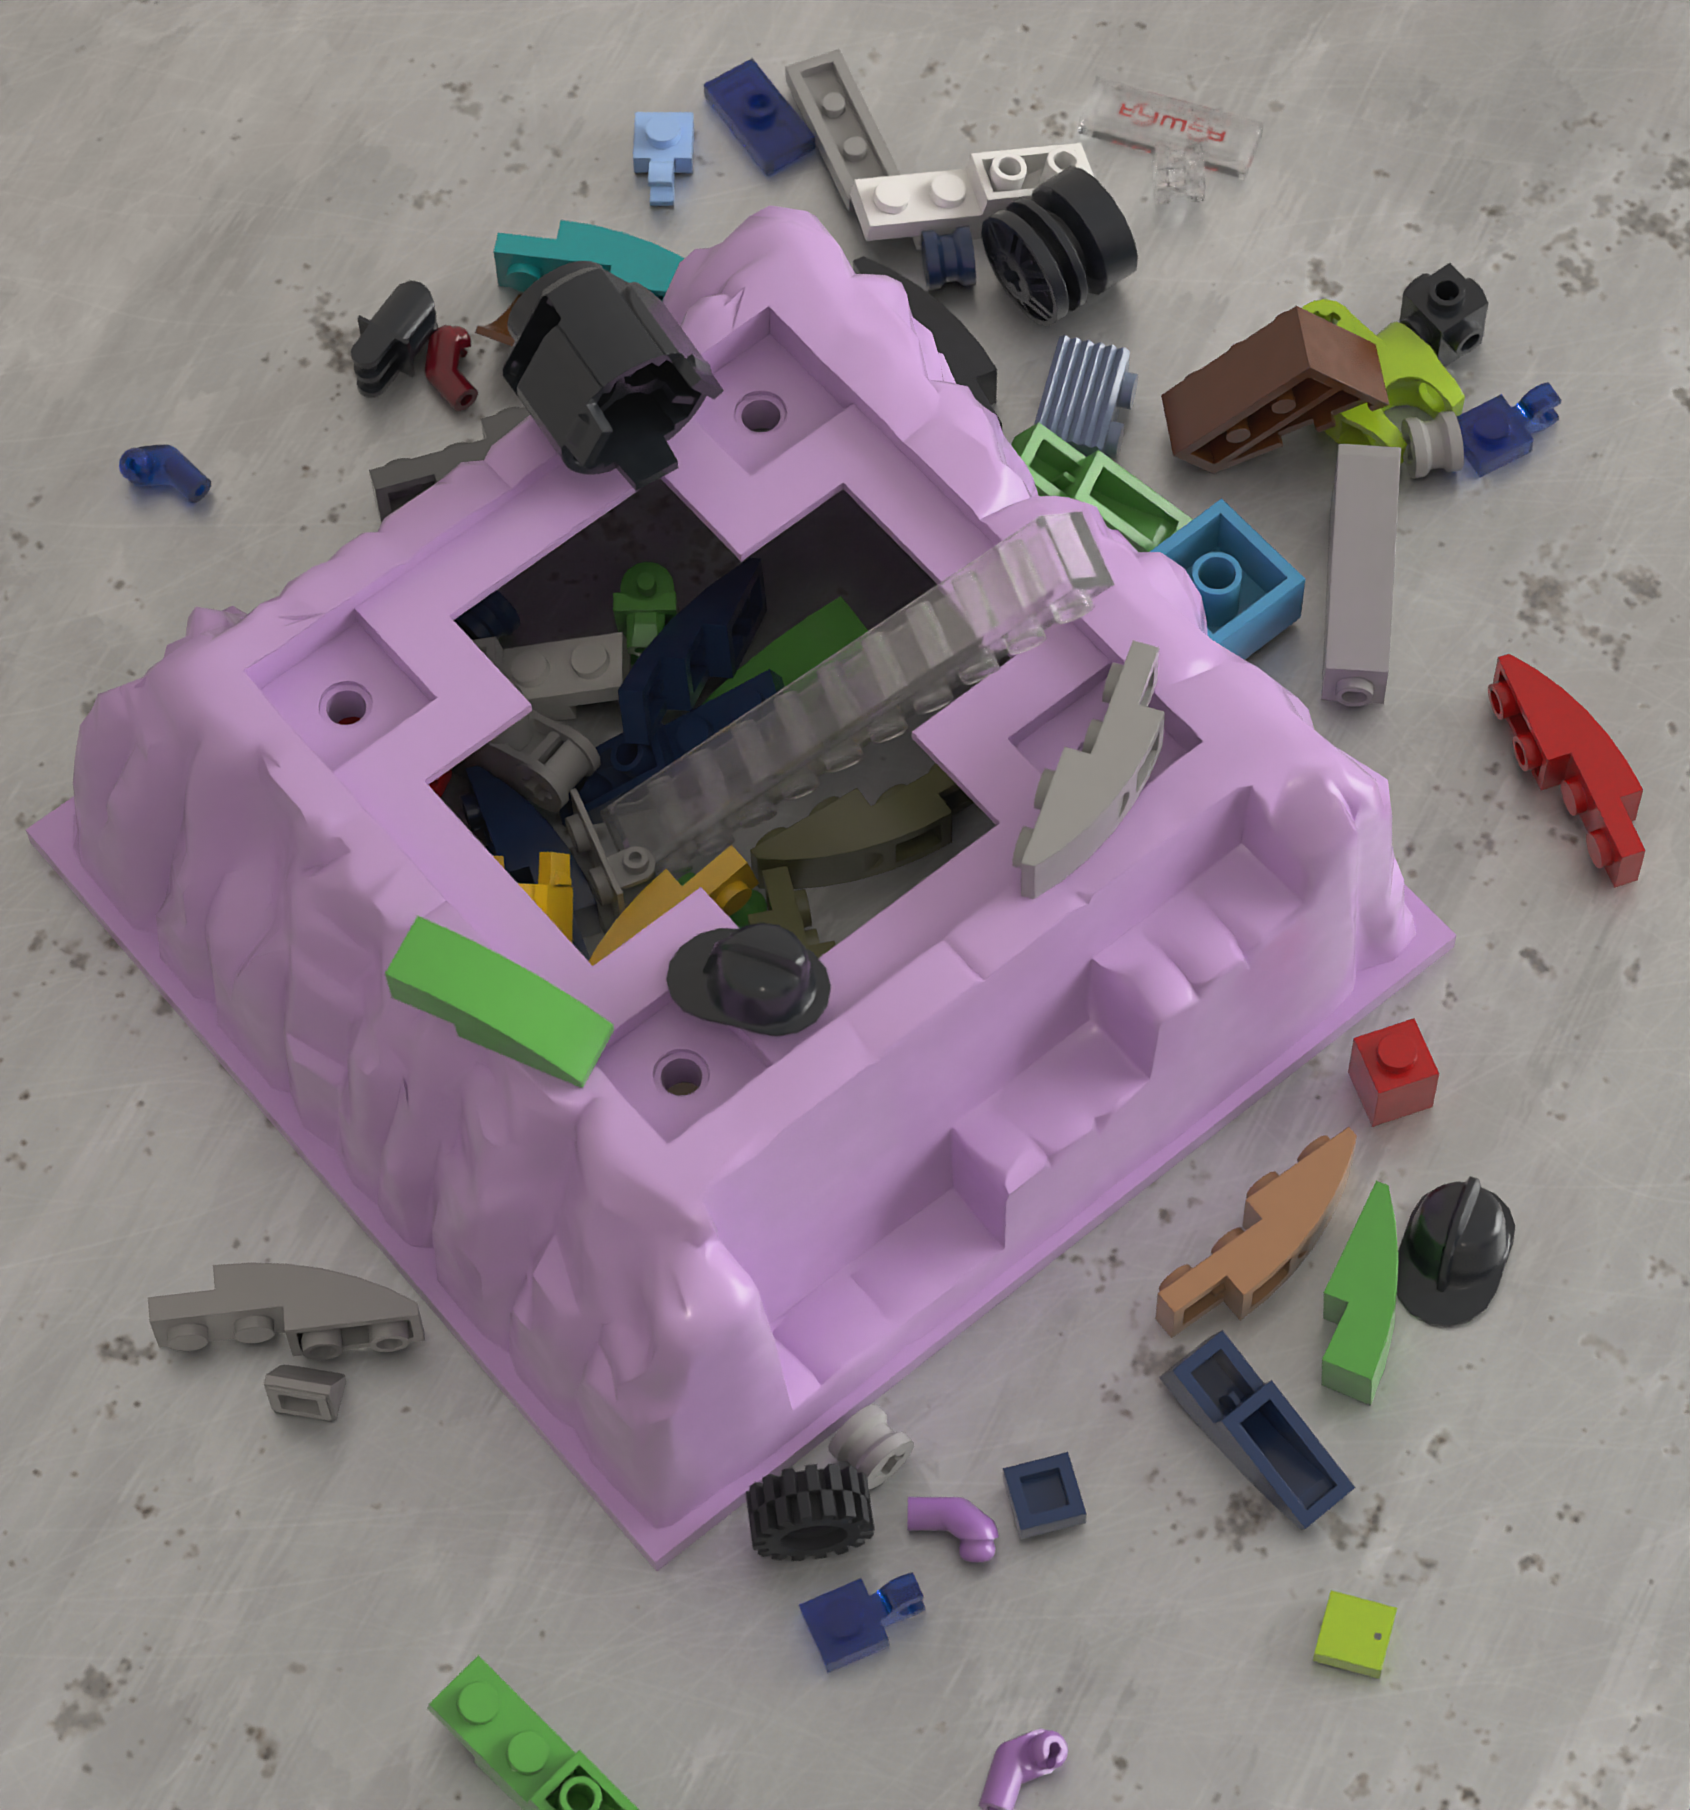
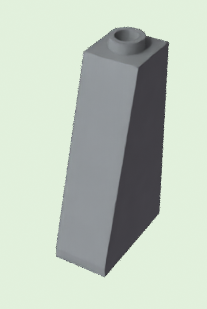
[1321,444,1401,706]

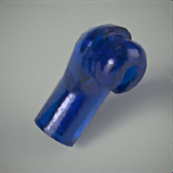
[119,445,212,503]

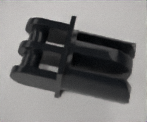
[351,280,438,398]

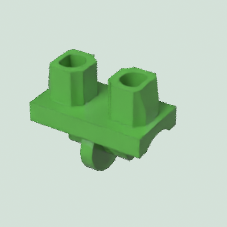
[613,562,680,668]

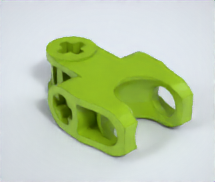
[1302,299,1465,465]

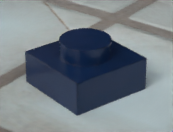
[1002,1452,1087,1540]

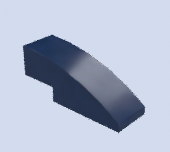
[1159,1330,1356,1530]

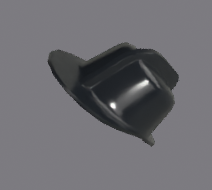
[666,922,831,1037]
[1397,1176,1515,1327]

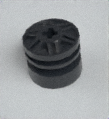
[981,166,1138,327]

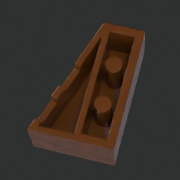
[1161,306,1390,474]

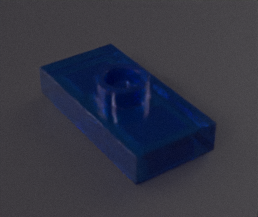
[703,58,816,175]

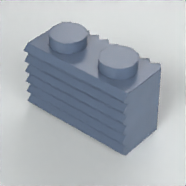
[1034,335,1138,459]

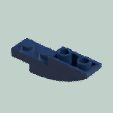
[559,669,798,827]
[460,765,601,961]

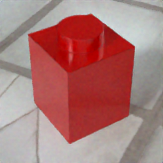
[1348,1018,1440,1127]

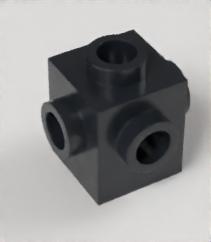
[1399,263,1489,367]

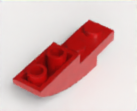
[1488,653,1646,888]

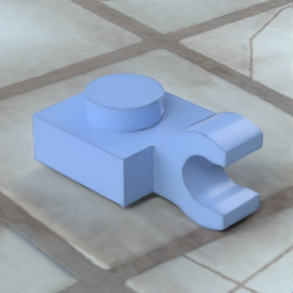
[633,112,694,206]

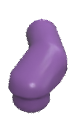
[908,1497,999,1562]

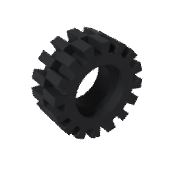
[746,1464,875,1561]

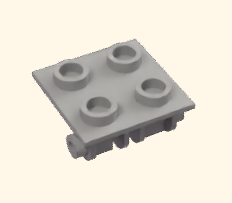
[565,788,657,935]

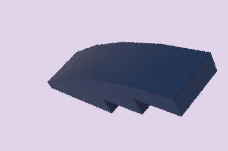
[617,558,767,745]

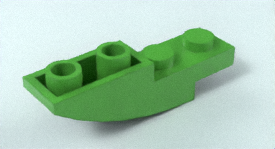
[427,1655,639,1810]

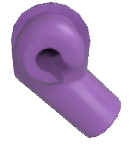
[979,1729,1068,1810]

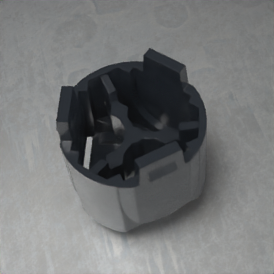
[502,261,724,491]

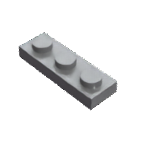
[785,49,901,213]

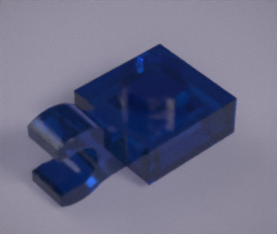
[1457,382,1561,478]
[799,1572,926,1673]

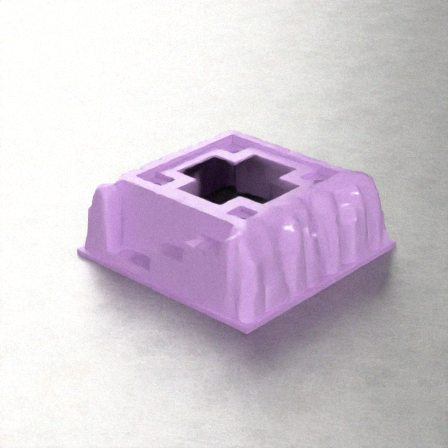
[26,206,1456,1571]

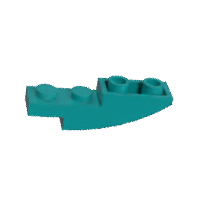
[493,220,685,301]

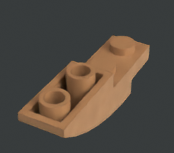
[1155,1127,1357,1338]

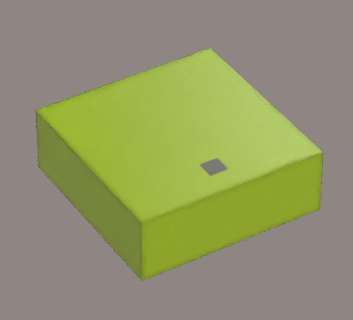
[1313,1590,1397,1679]

